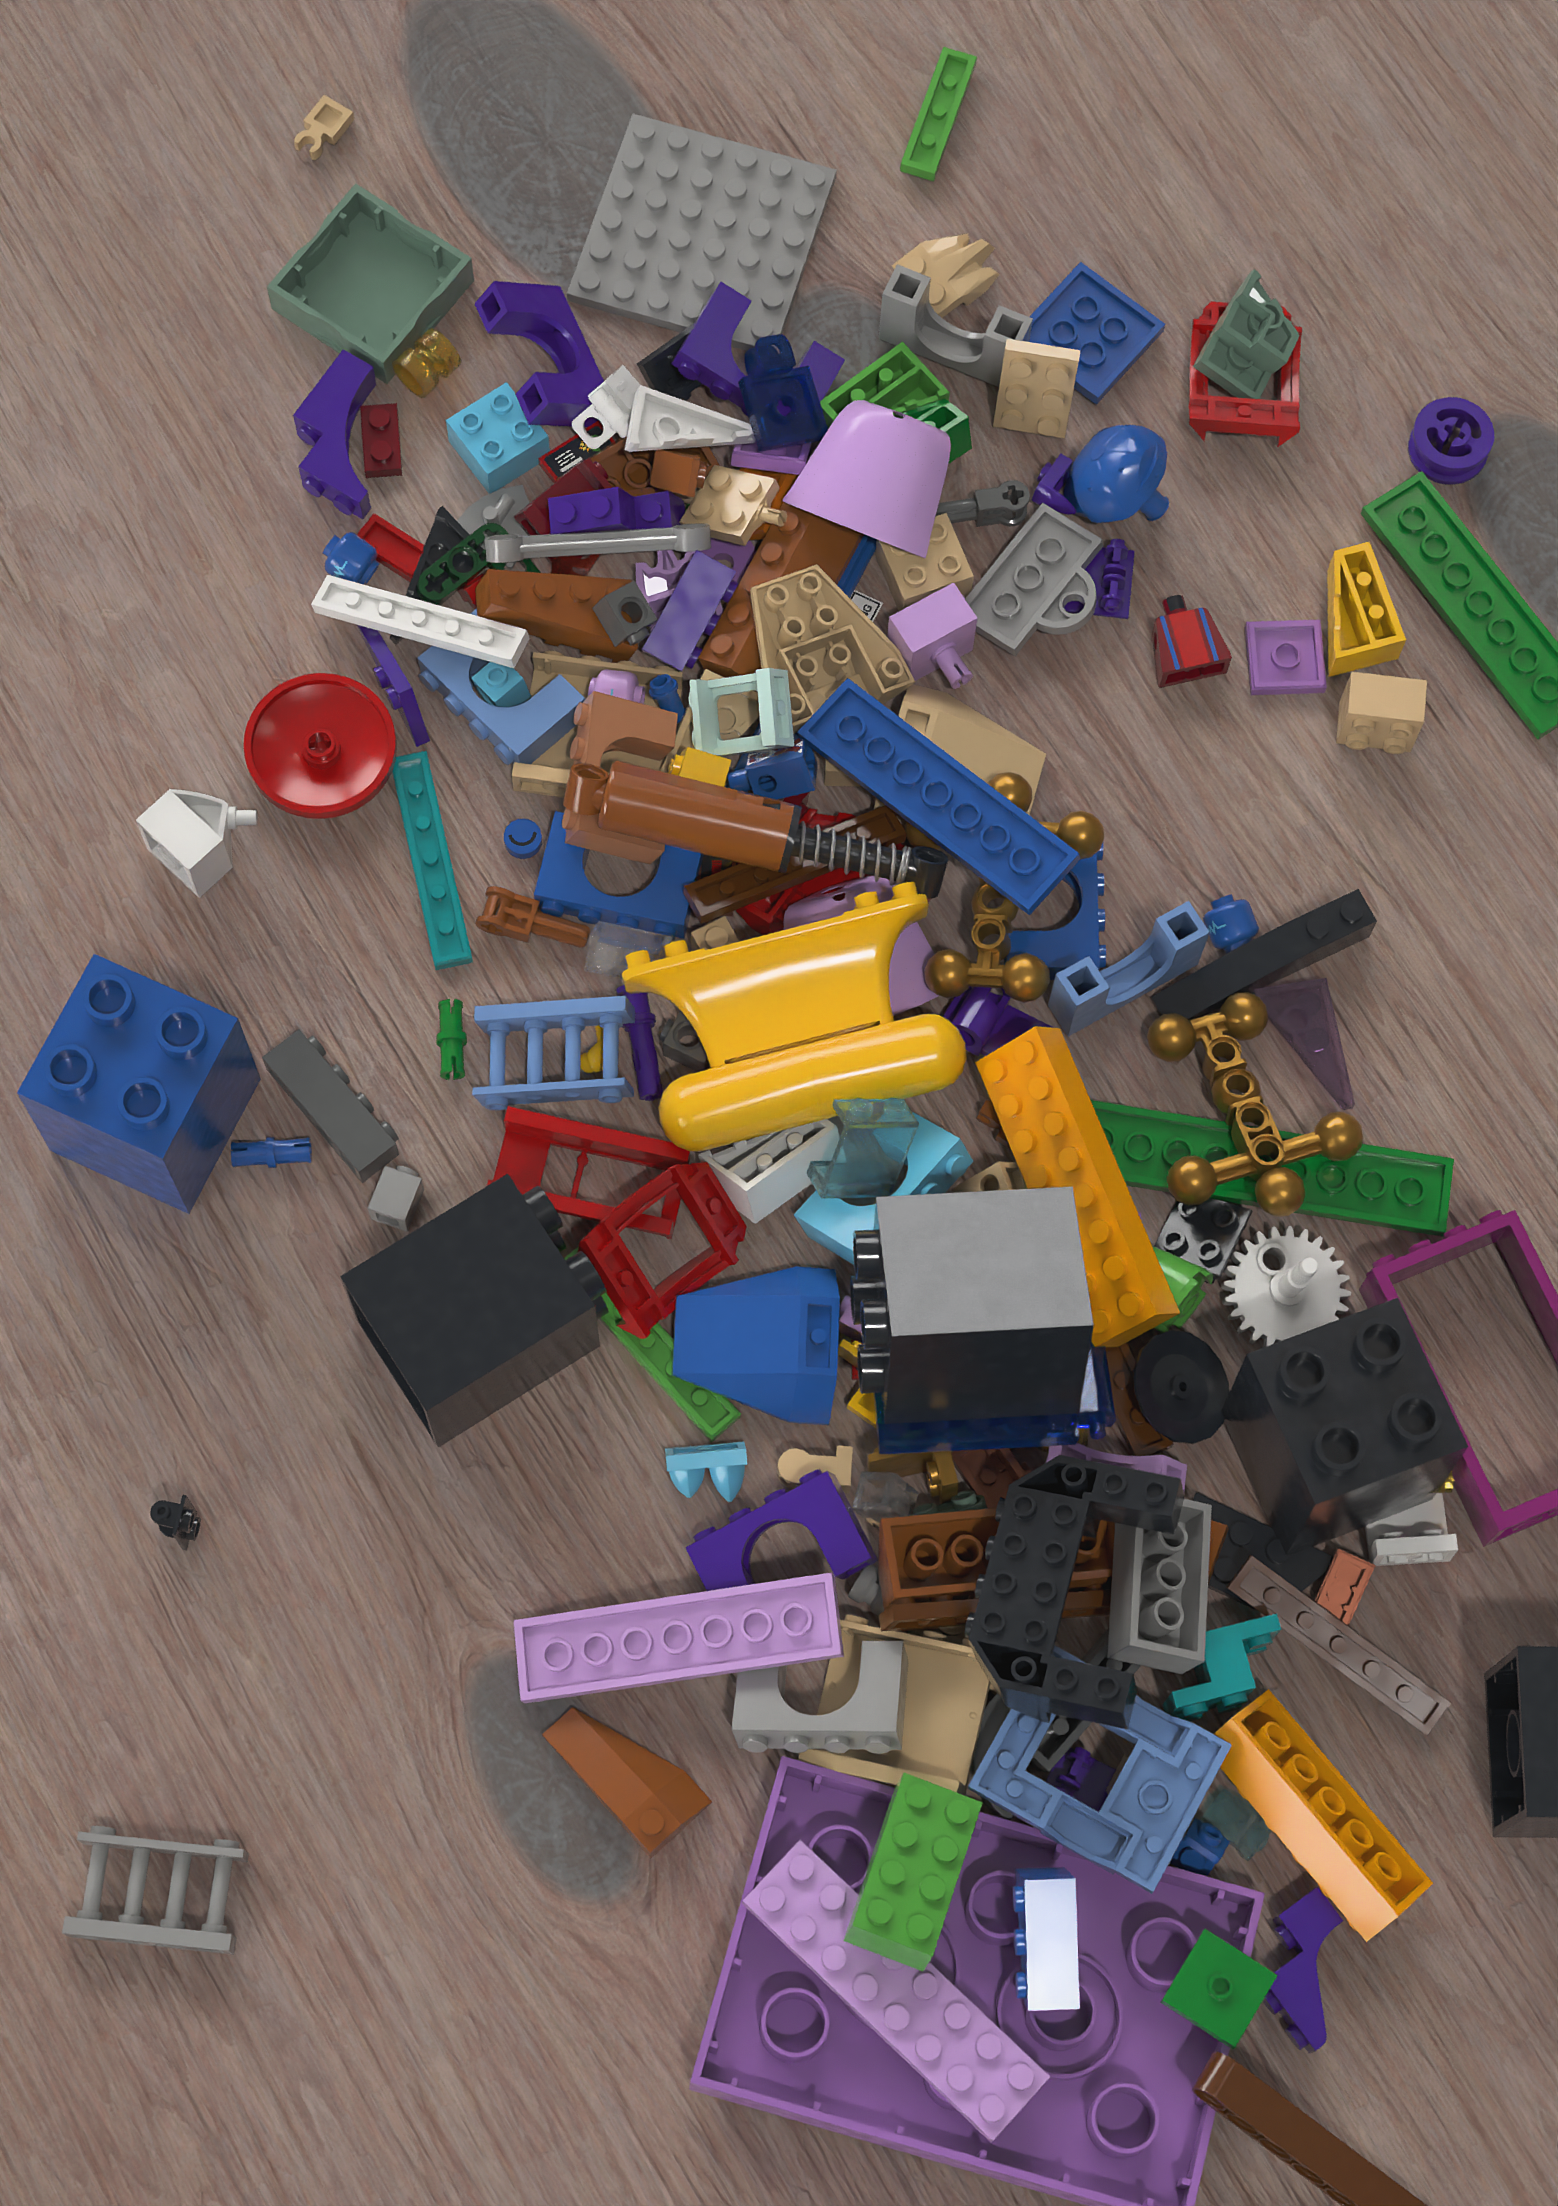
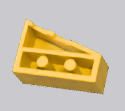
[1327,542,1406,677]

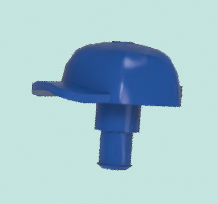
[1063,425,1169,523]

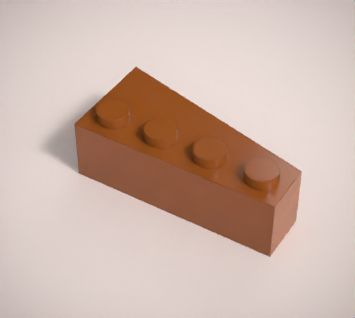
[475,569,638,663]

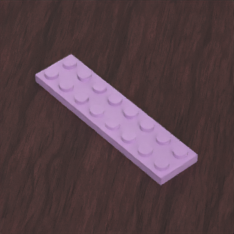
[514,1573,844,1703]
[742,1840,1050,2143]

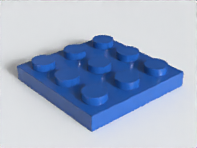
[1029,262,1165,405]

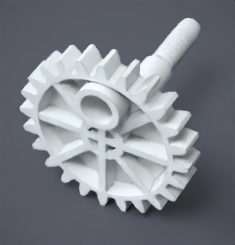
[1221,1226,1351,1347]

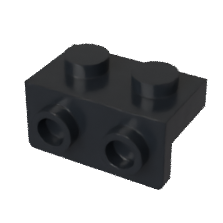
[637,323,704,401]

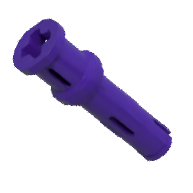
[616,985,664,1101]

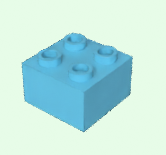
[446,382,550,494]

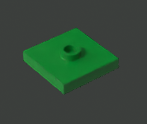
[1160,1929,1278,2049]

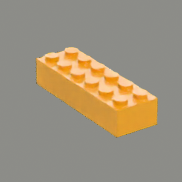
[1214,1689,1433,1942]

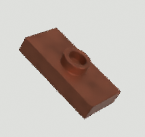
[1314,1547,1376,1626]

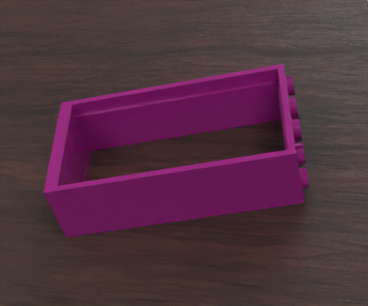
[1359,1210,1558,1547]

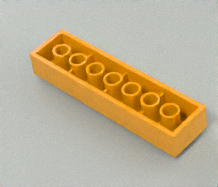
[975,1026,1180,1348]

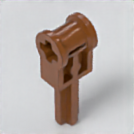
[475,886,590,948]

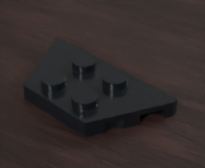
[1192,1492,1333,1612]

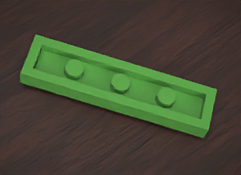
[900,47,977,181]

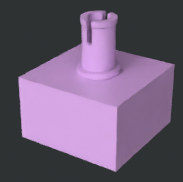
[887,583,977,689]

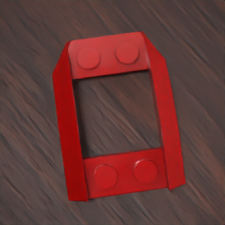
[1189,301,1302,447]
[577,1162,747,1339]

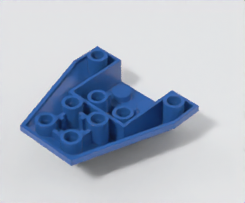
[672,1266,840,1425]

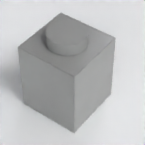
[368,1165,425,1232]

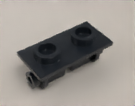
[150,1495,201,1551]

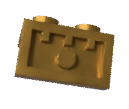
[867,1435,958,1504]

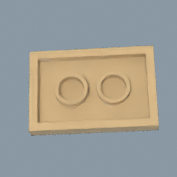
[993,339,1080,438]

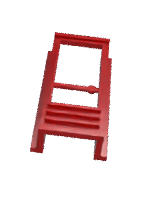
[487,1106,690,1239]

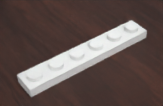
[311,575,530,668]

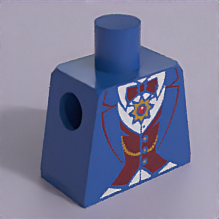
[727,733,818,800]

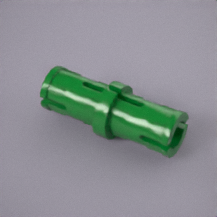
[436,999,467,1080]

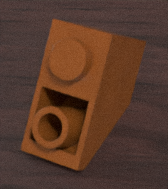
[650,448,706,497]

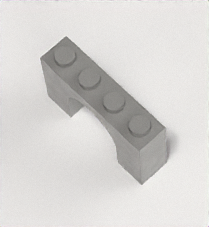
[879,264,1033,387]
[732,1641,908,1754]

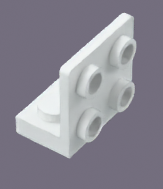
[1365,1487,1458,1566]

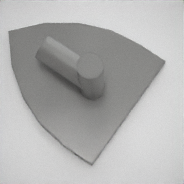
[457,485,529,570]

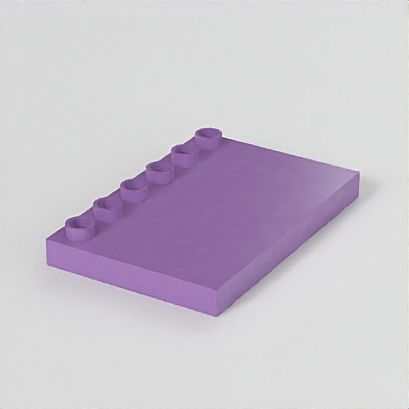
[689,1756,1265,2206]

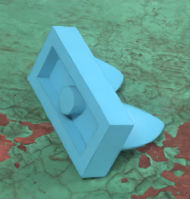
[665,1441,747,1502]

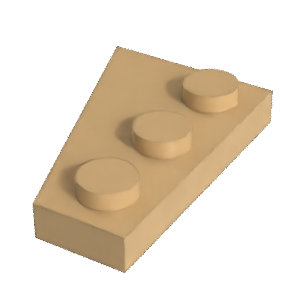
[660,669,760,773]

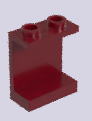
[513,458,612,574]

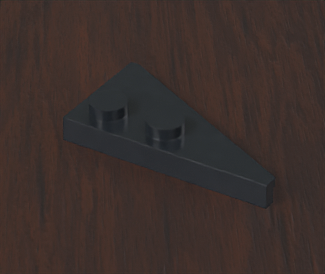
[390,506,485,645]

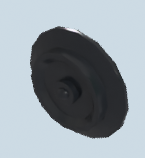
[1134,1330,1229,1444]

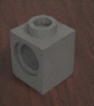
[592,580,658,647]
[660,1011,710,1072]

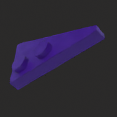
[357,625,430,747]

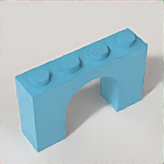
[794,1103,973,1265]

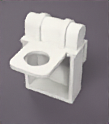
[572,365,640,449]

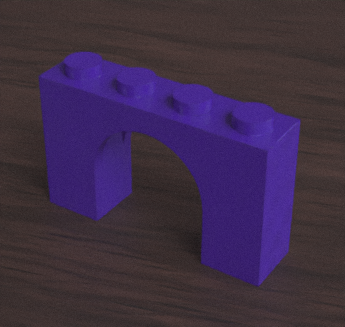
[474,281,604,427]
[671,281,845,439]
[685,1469,878,1591]

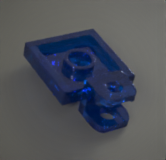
[738,334,828,452]

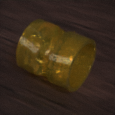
[392,328,462,398]

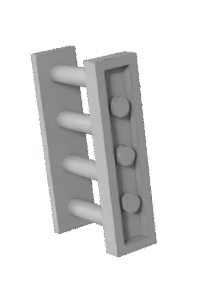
[62,1826,249,1955]

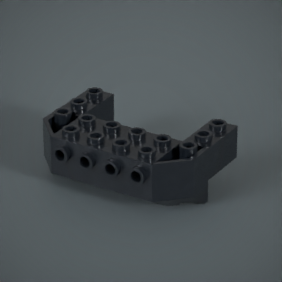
[965,1455,1184,1730]

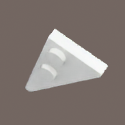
[625,385,760,452]

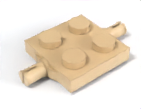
[675,465,787,546]

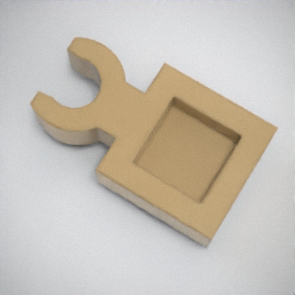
[294,95,354,160]

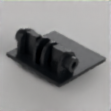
[1154,1198,1253,1284]

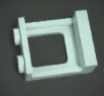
[688,668,794,757]

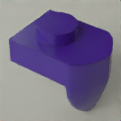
[1031,453,1076,514]

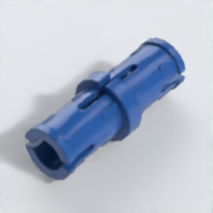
[231,1137,312,1168]

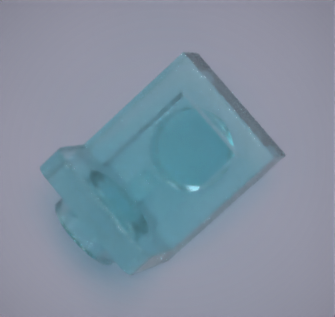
[1200,1788,1272,1861]

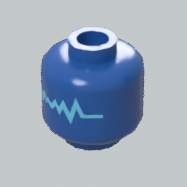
[322,532,380,585]
[1203,894,1259,954]

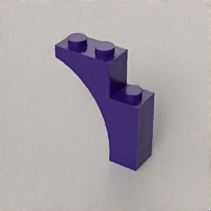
[293,349,377,519]

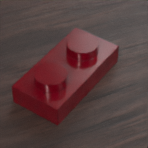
[360,403,403,478]

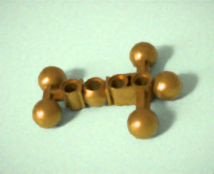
[905,772,1105,1003]
[1147,992,1363,1217]

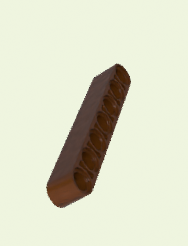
[1192,2052,1427,2206]

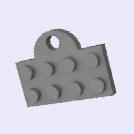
[965,503,1103,656]

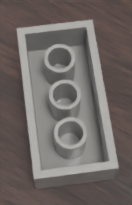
[1107,1499,1212,1674]

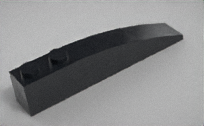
[1151,889,1377,1021]

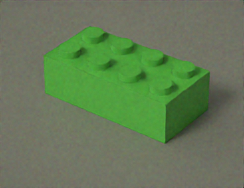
[843,1773,983,1971]

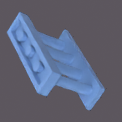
[472,996,635,1111]

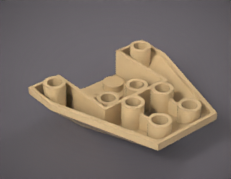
[750,565,915,734]
[874,684,1046,828]

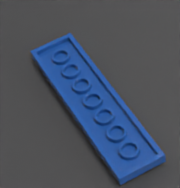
[797,678,1080,916]

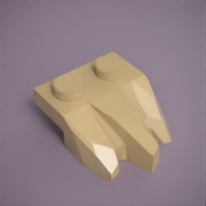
[892,233,1000,318]

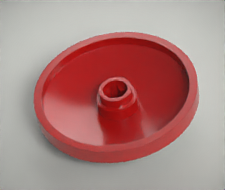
[244,673,397,819]

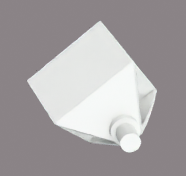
[136,789,257,898]

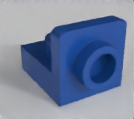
[1170,1818,1230,1876]

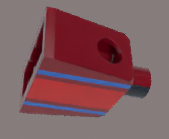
[1152,595,1232,688]

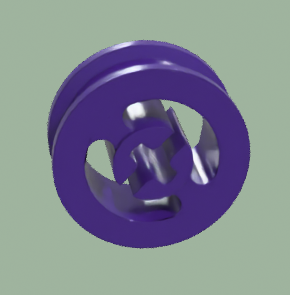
[1408,397,1494,485]

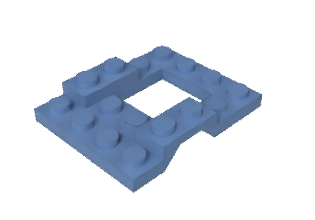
[967,1646,1232,1894]

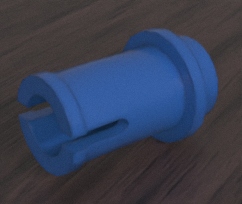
[649,674,686,723]

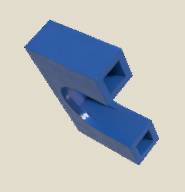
[534,811,704,940]
[1004,843,1106,980]

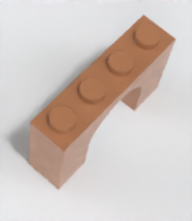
[562,691,678,865]

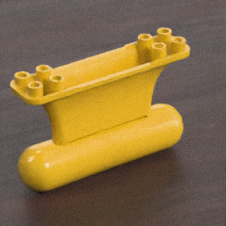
[622,882,967,1151]

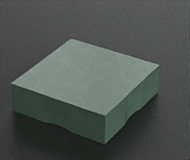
[267,183,474,384]

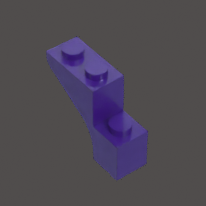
[548,487,685,534]
[1263,1887,1343,2053]

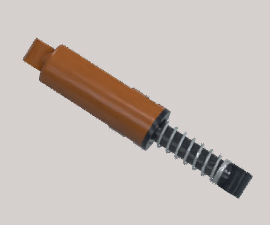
[563,761,949,899]

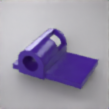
[943,986,1052,1056]

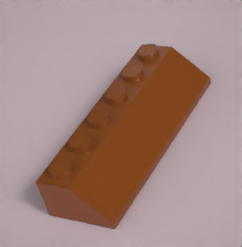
[699,477,864,693]
[878,1508,1115,1611]

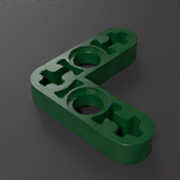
[416,523,541,604]

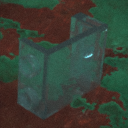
[806,1098,919,1199]

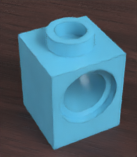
[471,662,532,707]

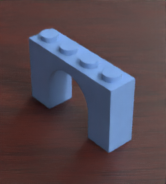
[417,608,585,765]
[1048,901,1210,1037]

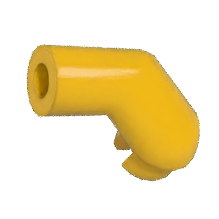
[580,1025,603,1073]

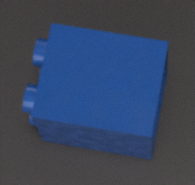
[17,954,261,1214]

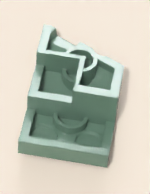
[1193,269,1300,399]

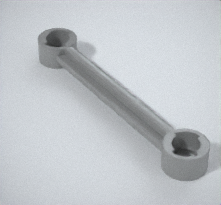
[485,523,711,563]

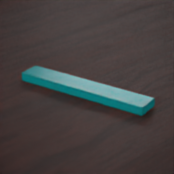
[392,751,473,970]

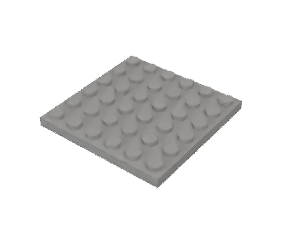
[567,114,837,359]

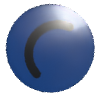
[504,819,542,859]

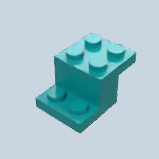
[1162,1614,1281,1722]

